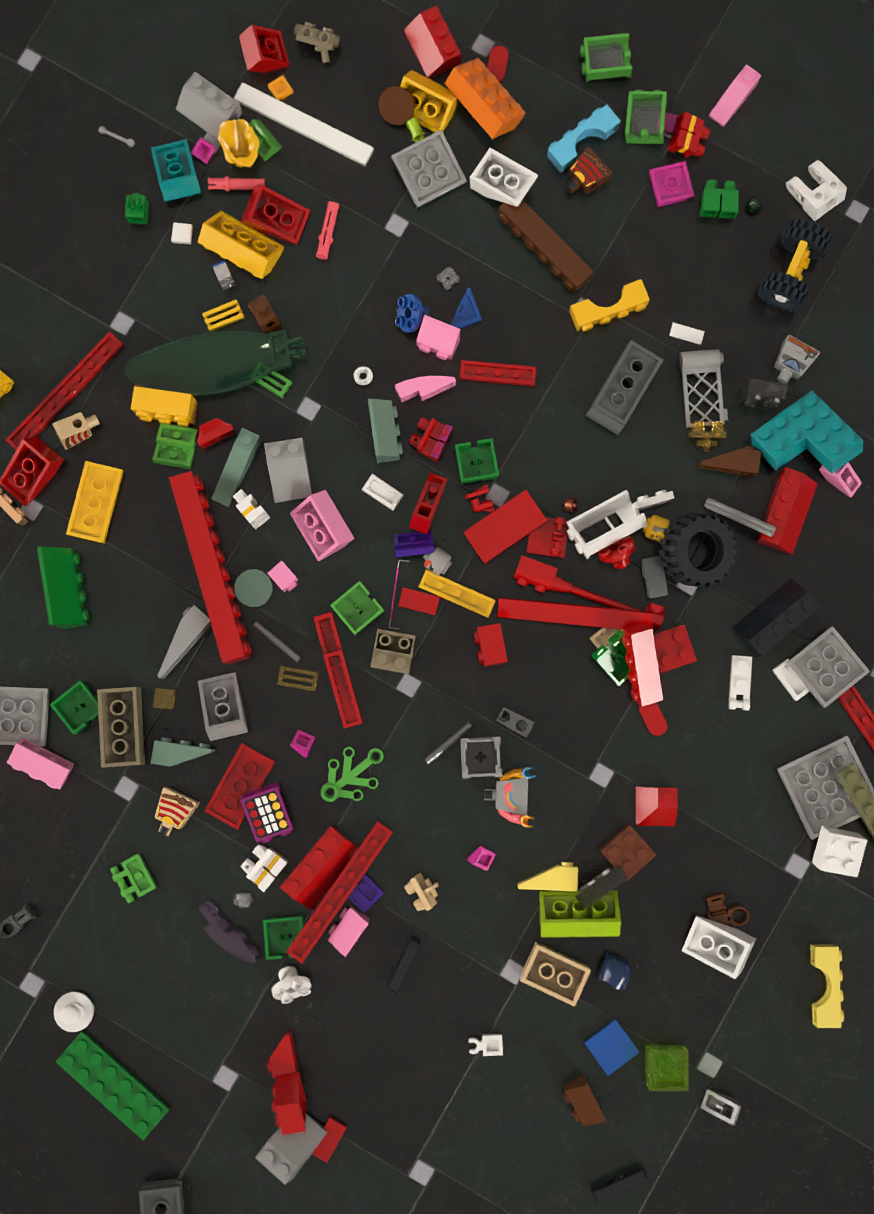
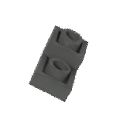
[641,555,668,598]

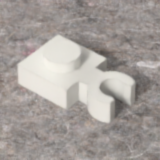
[469,1033,503,1056]

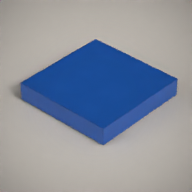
[584,1019,639,1076]

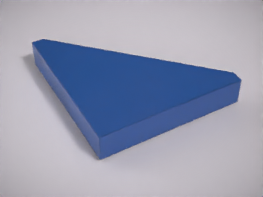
[450,287,482,329]

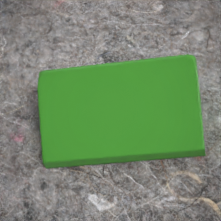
[249,119,282,161]

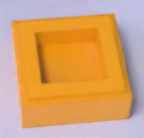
[267,75,293,101]

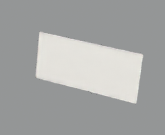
[669,322,704,345]

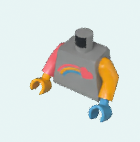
[484,766,536,828]

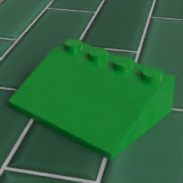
[37,547,89,629]

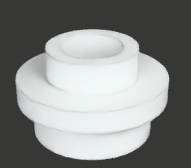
[354,366,373,386]

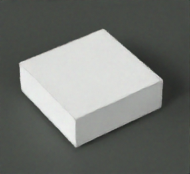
[171,223,193,245]

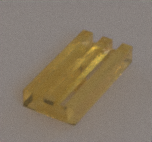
[277,666,319,691]

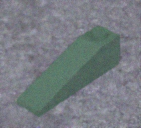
[211,428,262,507]

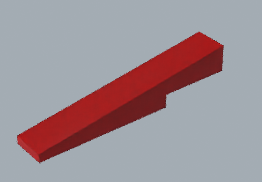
[313,611,363,729]

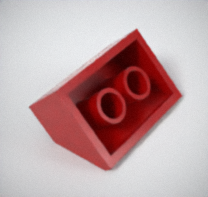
[404,5,461,79]

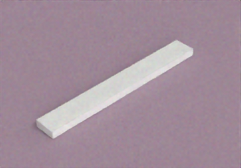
[234,82,374,166]

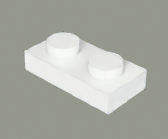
[635,490,674,511]

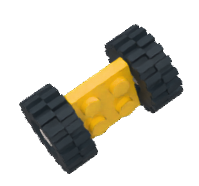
[758,219,833,312]

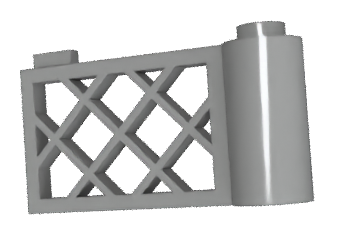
[679,349,728,428]

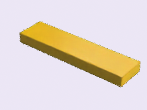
[418,570,496,618]

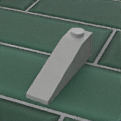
[157,605,211,679]

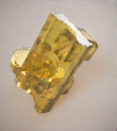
[689,421,726,452]

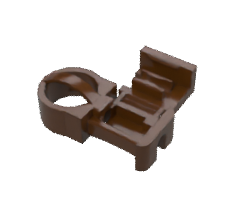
[705,892,750,927]

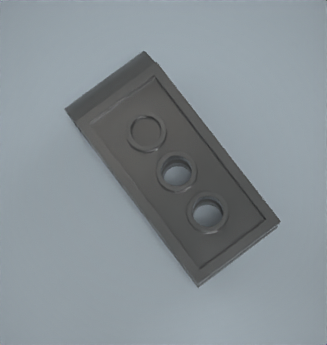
[585,340,664,435]
[139,1178,184,1214]

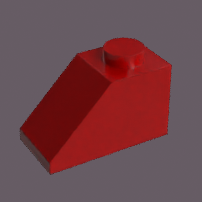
[267,1030,298,1078]

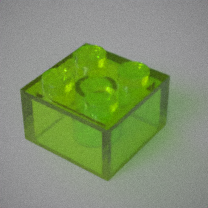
[645,1045,689,1091]

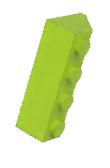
[539,890,621,937]

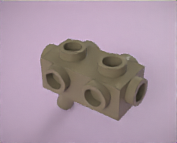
[294,22,340,63]

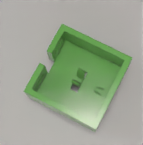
[330,581,385,636]

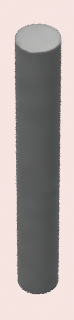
[252,621,301,662]
[424,722,473,764]

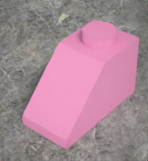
[819,462,862,498]

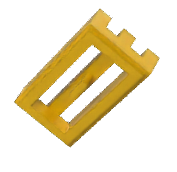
[202,299,244,332]

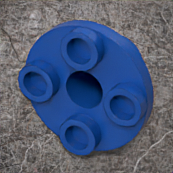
[395,294,430,333]

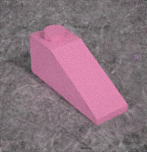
[708,64,761,127]

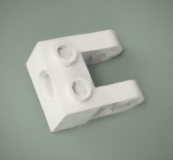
[786,160,847,221]

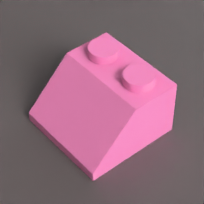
[416,315,460,360]
[328,905,371,957]

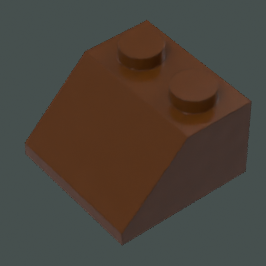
[562,1075,607,1127]

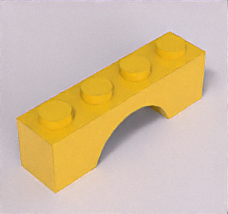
[569,279,650,332]

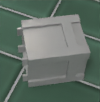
[460,737,502,778]

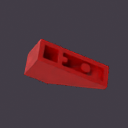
[409,473,448,534]

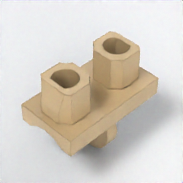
[404,872,439,911]

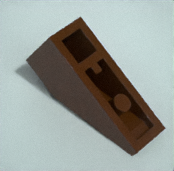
[698,446,761,477]

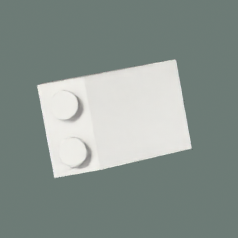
[470,148,538,207]
[682,916,756,979]

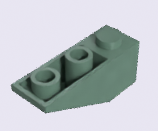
[151,737,215,766]

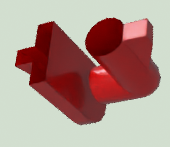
[464,484,495,512]

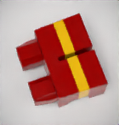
[668,111,710,158]

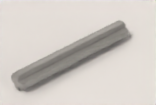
[704,498,776,536]

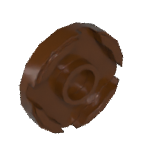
[379,85,416,125]

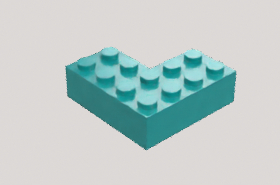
[751,390,863,474]

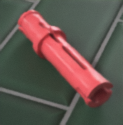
[208,176,265,191]
[316,202,339,259]

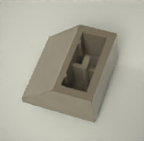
[370,629,416,675]

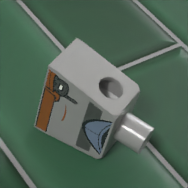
[774,335,821,384]

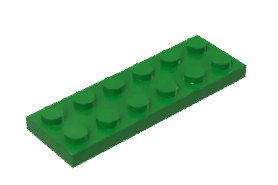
[56,1030,171,1141]

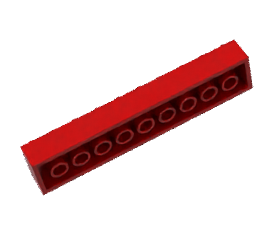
[169,471,252,665]

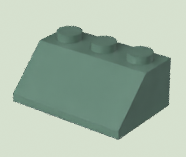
[368,399,403,463]

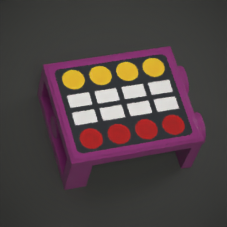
[240,782,294,843]

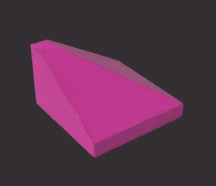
[191,137,216,164]
[290,729,316,758]
[467,846,496,871]

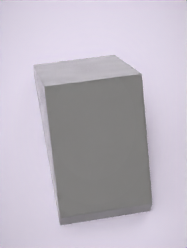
[701,1089,741,1126]

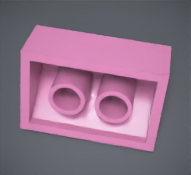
[290,490,355,562]

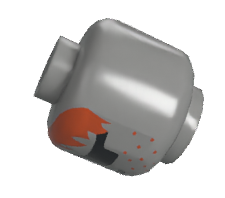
[423,547,452,575]

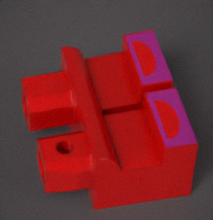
[409,418,453,462]

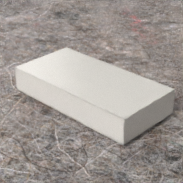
[362,474,404,511]
[772,658,809,701]

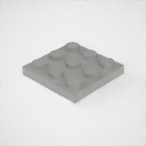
[391,130,467,208]
[786,626,870,708]
[0,687,50,747]

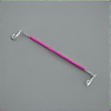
[389,560,409,630]

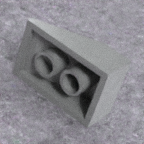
[264,438,312,503]
[198,672,248,741]
[256,1113,328,1185]

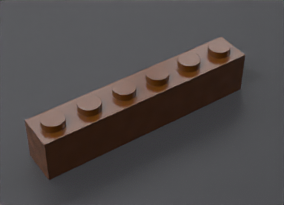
[498,200,594,293]

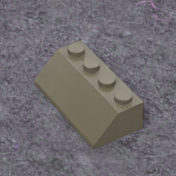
[97,687,145,768]

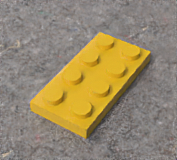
[66,461,124,544]

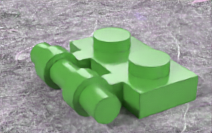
[110,853,157,903]

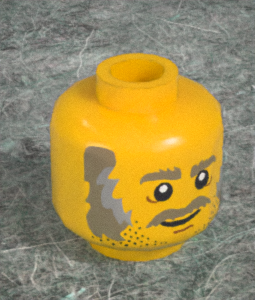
[643,515,670,542]

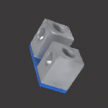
[213,261,235,290]

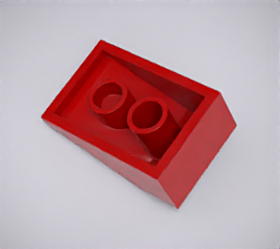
[241,184,310,245]
[0,436,64,507]

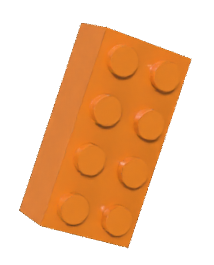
[445,58,526,139]

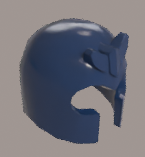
[596,952,632,990]

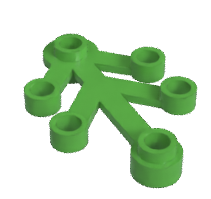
[321,747,384,802]

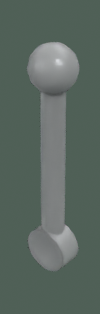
[99,126,135,147]

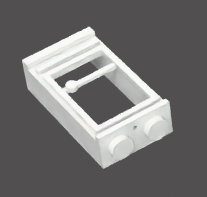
[566,490,648,559]

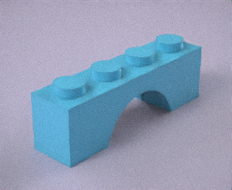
[547,104,621,173]

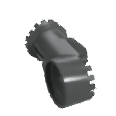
[0,904,36,938]

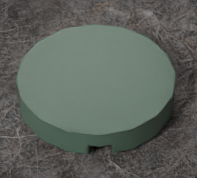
[234,569,273,607]

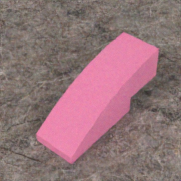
[395,376,456,402]

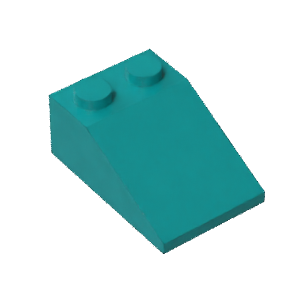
[151,139,201,202]

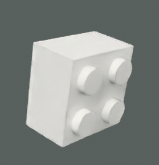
[812,826,867,877]

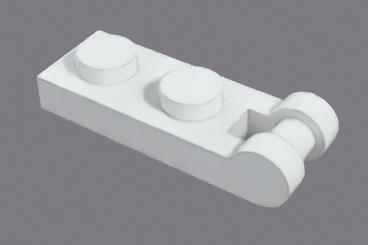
[728,655,752,711]

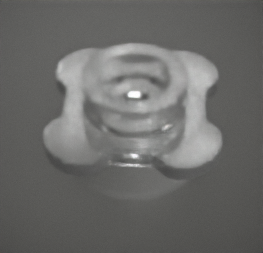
[437,267,459,290]
[233,893,254,908]

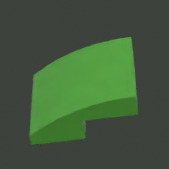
[152,423,198,469]

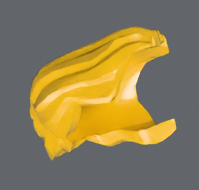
[219,119,259,167]

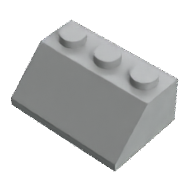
[176,72,243,140]

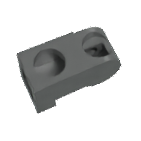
[496,707,535,738]

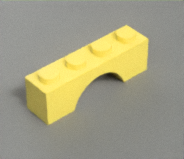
[810,944,844,1028]

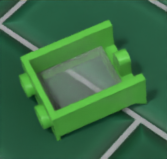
[580,33,632,82]
[625,90,667,144]

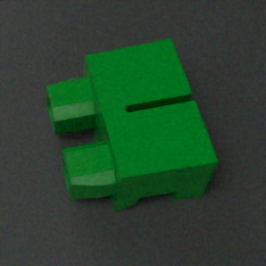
[699,180,739,219]

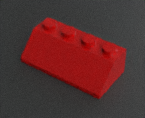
[756,467,817,555]
[280,825,359,910]

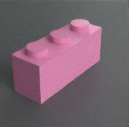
[7,737,74,790]

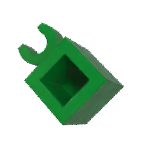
[125,193,149,224]

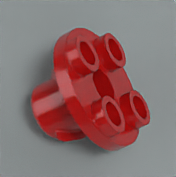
[597,535,635,569]

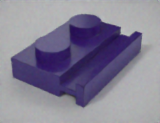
[394,530,434,557]
[348,874,384,913]

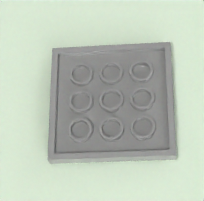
[776,736,874,840]

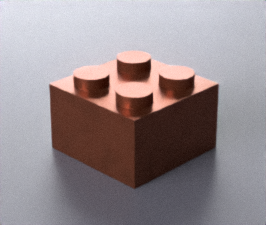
[598,824,656,881]

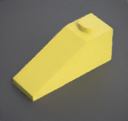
[518,862,578,891]

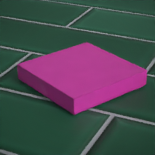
[648,161,695,207]

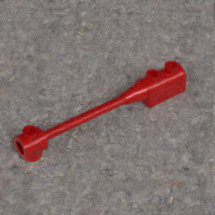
[514,556,665,632]

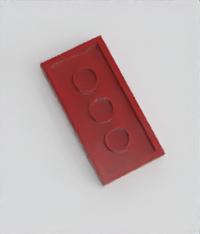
[463,490,548,564]
[204,743,276,830]

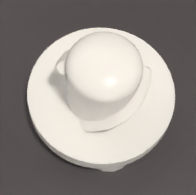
[272,966,311,1004]
[54,991,95,1032]

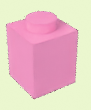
[267,561,299,592]

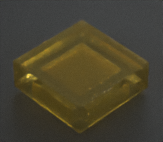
[153,688,176,709]

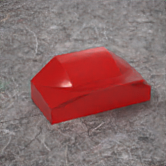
[197,418,236,449]

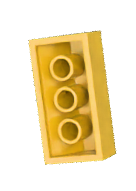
[198,211,285,279]

